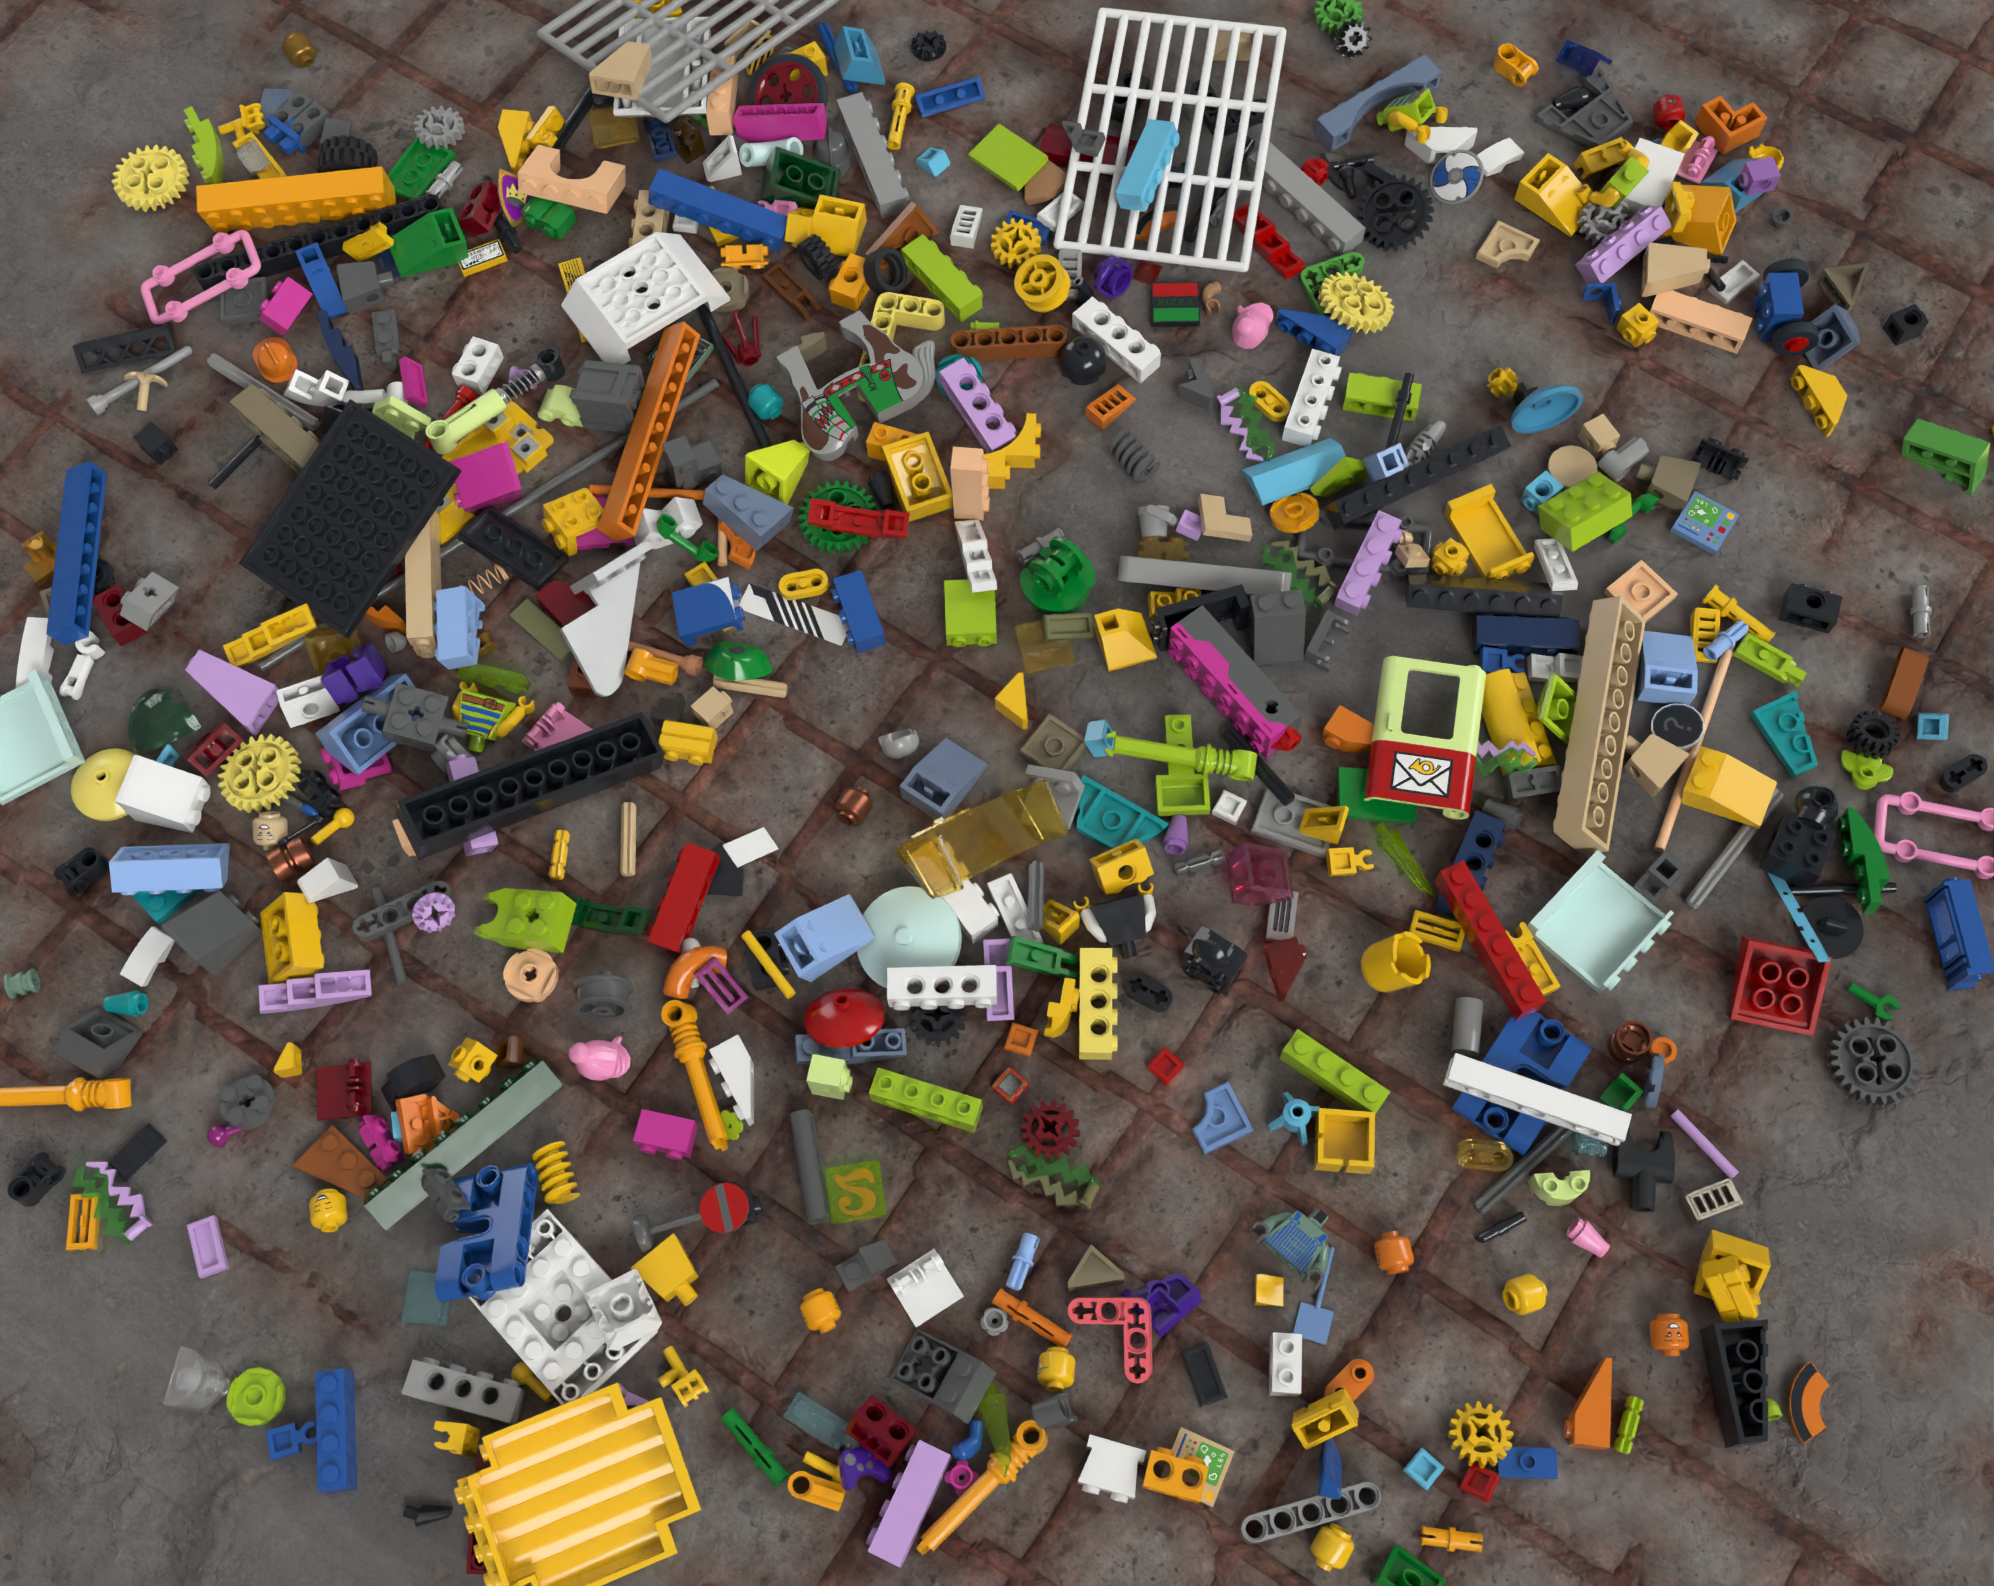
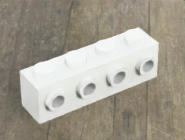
[1282,349,1342,447]

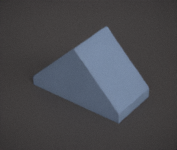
[260,89,294,128]

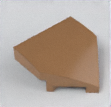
[1025,160,1067,206]

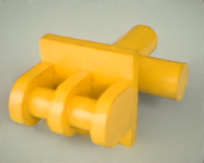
[218,103,266,140]
[657,1346,710,1407]

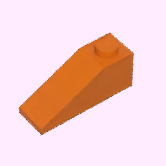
[1321,705,1374,754]
[1564,1357,1612,1450]

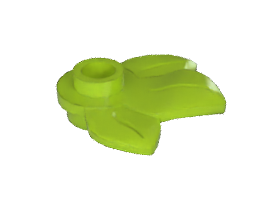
[1841,750,1893,790]

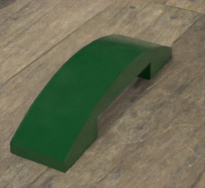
[565,894,650,936]

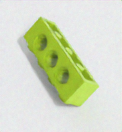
[869,1068,983,1133]

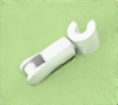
[342,382,408,409]
[59,631,105,700]

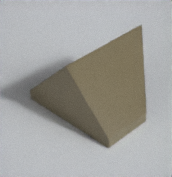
[1816,263,1870,313]
[1067,1245,1124,1292]

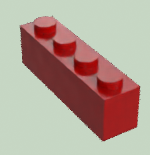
[647,842,721,955]

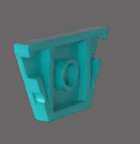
[1076,775,1169,850]

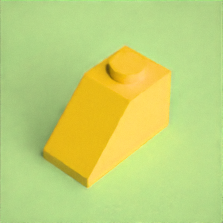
[785,207,814,248]

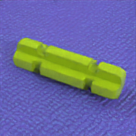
[1614,1396,1644,1454]

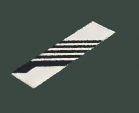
[739,583,849,646]

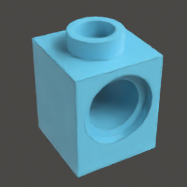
[1521,471,1564,516]

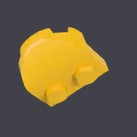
[1044,978,1080,1038]

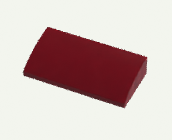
[1039,124,1138,177]

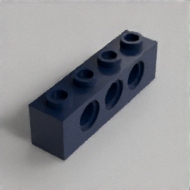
[1434,810,1507,918]

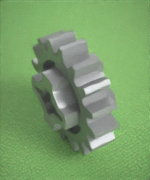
[414,106,465,150]
[1577,202,1628,246]

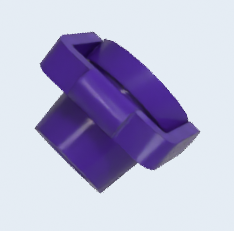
[1093,255,1133,300]

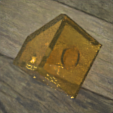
[305,627,360,677]

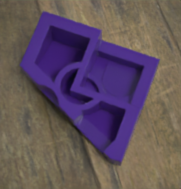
[1121,1272,1202,1337]

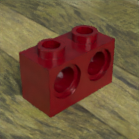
[457,180,502,237]
[93,584,148,647]
[844,1394,917,1468]

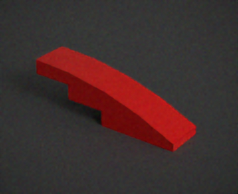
[1233,203,1305,280]

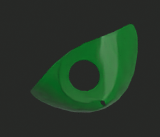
[703,642,773,681]

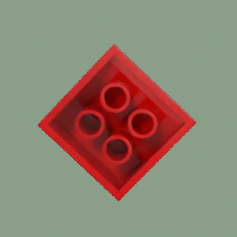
[1730,935,1832,1036]

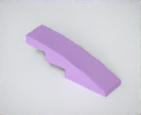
[258,969,372,1014]

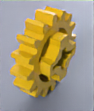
[991,218,1041,269]
[1447,1401,1513,1468]

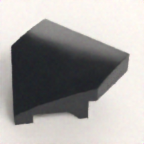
[707,842,744,896]

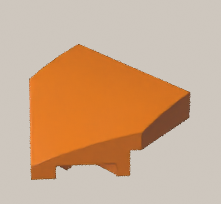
[395,1094,459,1154]

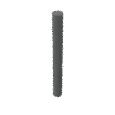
[371,887,407,985]

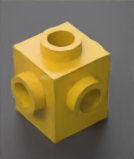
[1616,303,1659,348]
[1430,538,1470,576]
[448,1037,498,1083]

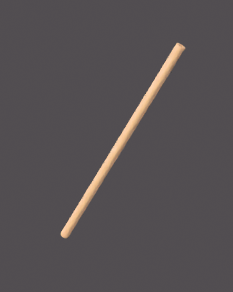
[1654,642,1737,852]

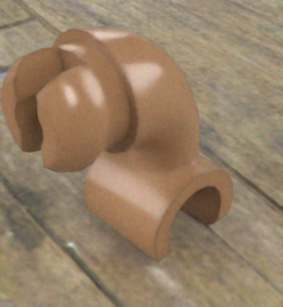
[1202,281,1221,317]

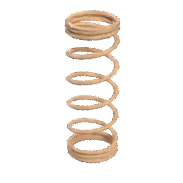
[459,564,509,594]

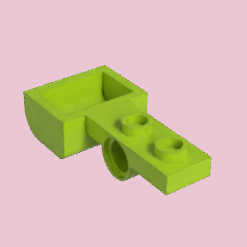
[1155,714,1210,816]

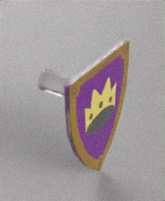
[497,168,532,227]

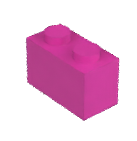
[258,277,312,336]
[633,1109,699,1160]

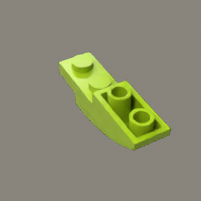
[184,106,224,185]

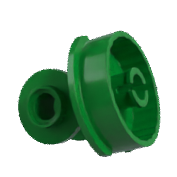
[1020,536,1095,615]

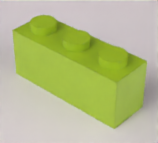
[1342,373,1422,422]

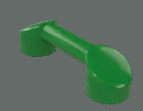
[1608,493,1660,545]
[656,514,719,562]

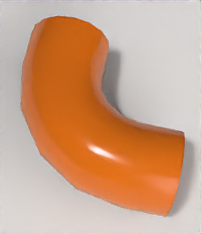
[662,946,727,999]

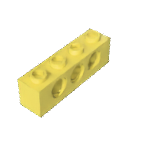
[1079,948,1118,1060]

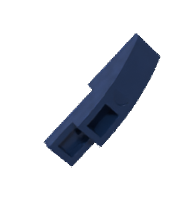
[643,117,678,162]

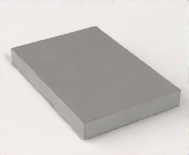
[1251,788,1333,858]

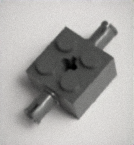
[362,683,469,753]

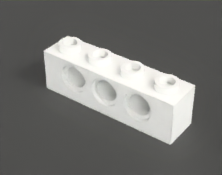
[1072,297,1161,384]
[887,965,997,1010]

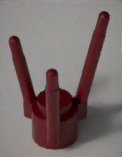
[722,310,762,366]

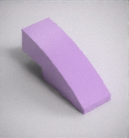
[983,938,1014,1021]

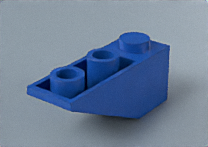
[295,242,348,318]
[1275,309,1353,356]

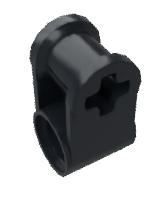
[54,847,110,896]
[7,1152,66,1207]

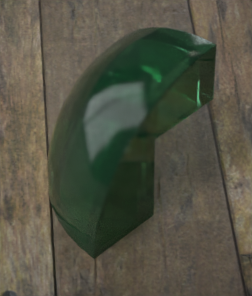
[127,688,201,755]

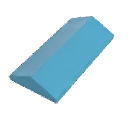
[1242,438,1346,505]

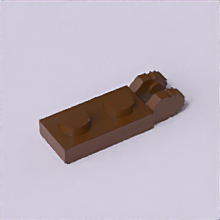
[761,262,821,320]

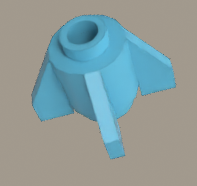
[1267,1092,1320,1147]

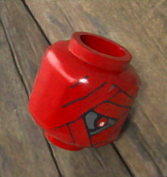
[1653,94,1686,131]

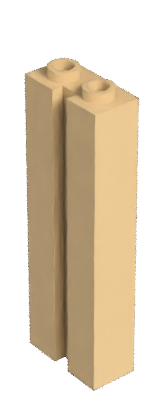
[405,510,441,658]

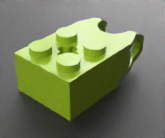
[474,888,577,953]

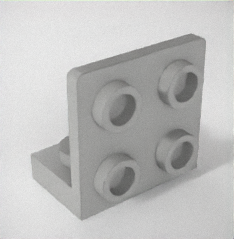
[1021,764,1085,832]

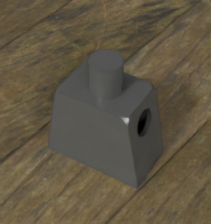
[336,261,396,314]

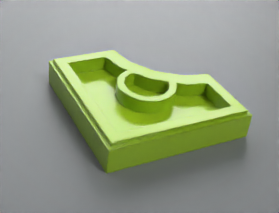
[1310,456,1368,498]

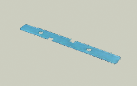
[1767,872,1831,962]

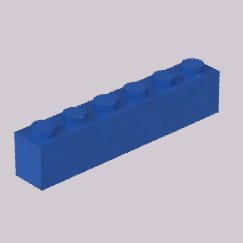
[648,168,788,253]

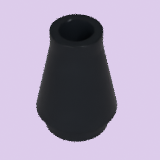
[1552,85,1589,110]
[868,471,895,509]

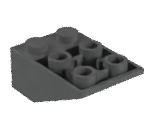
[889,1329,996,1424]

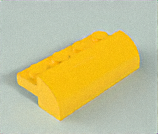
[1482,669,1557,776]

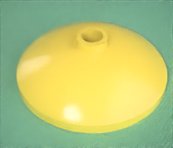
[71,748,135,821]

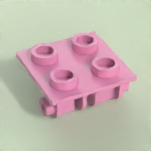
[1676,136,1718,185]
[521,702,593,751]

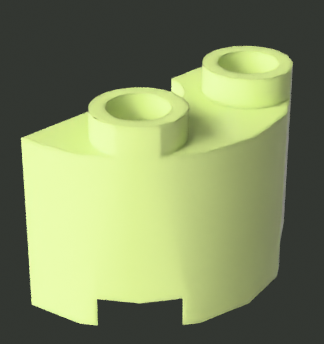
[538,385,583,427]
[1527,1170,1590,1207]

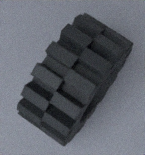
[797,234,838,281]
[1846,710,1901,760]

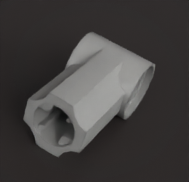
[1597,437,1649,482]

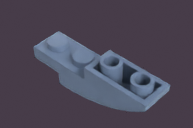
[795,1028,907,1065]

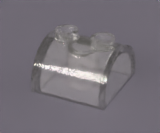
[163,1346,230,1412]

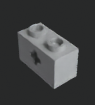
[120,572,179,631]

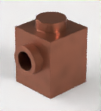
[567,659,598,699]

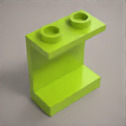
[944,579,997,647]

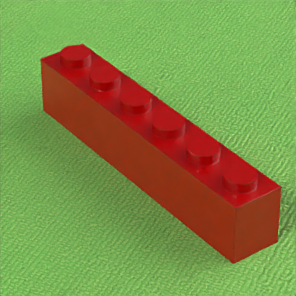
[1435,860,1546,1021]

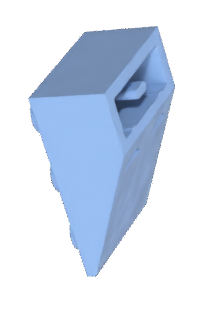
[1637,631,1698,706]
[774,894,876,982]

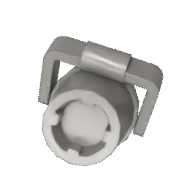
[1137,505,1178,539]
[431,733,477,775]

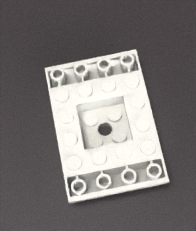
[468,1209,658,1405]

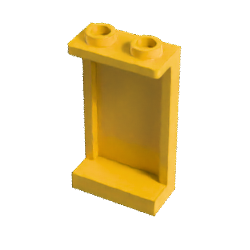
[1444,484,1535,580]

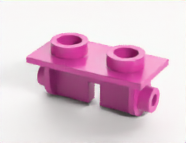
[358,1115,405,1172]

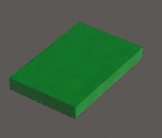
[387,138,457,201]
[1337,767,1417,825]

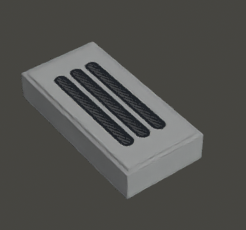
[1265,888,1299,945]

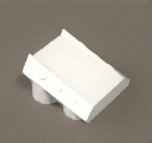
[585,1269,662,1351]

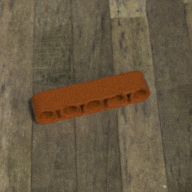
[950,325,1067,361]

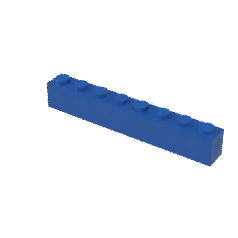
[46,461,107,645]

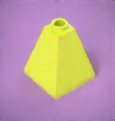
[745,440,810,505]

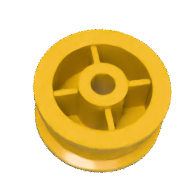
[1014,254,1071,312]

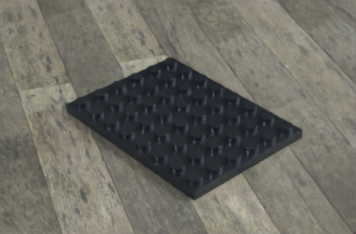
[238,399,462,639]

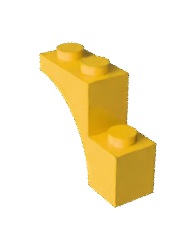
[984,413,1041,489]

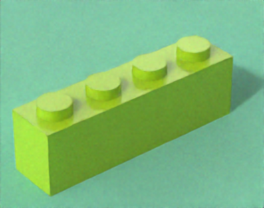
[901,234,983,323]
[1279,1029,1390,1115]

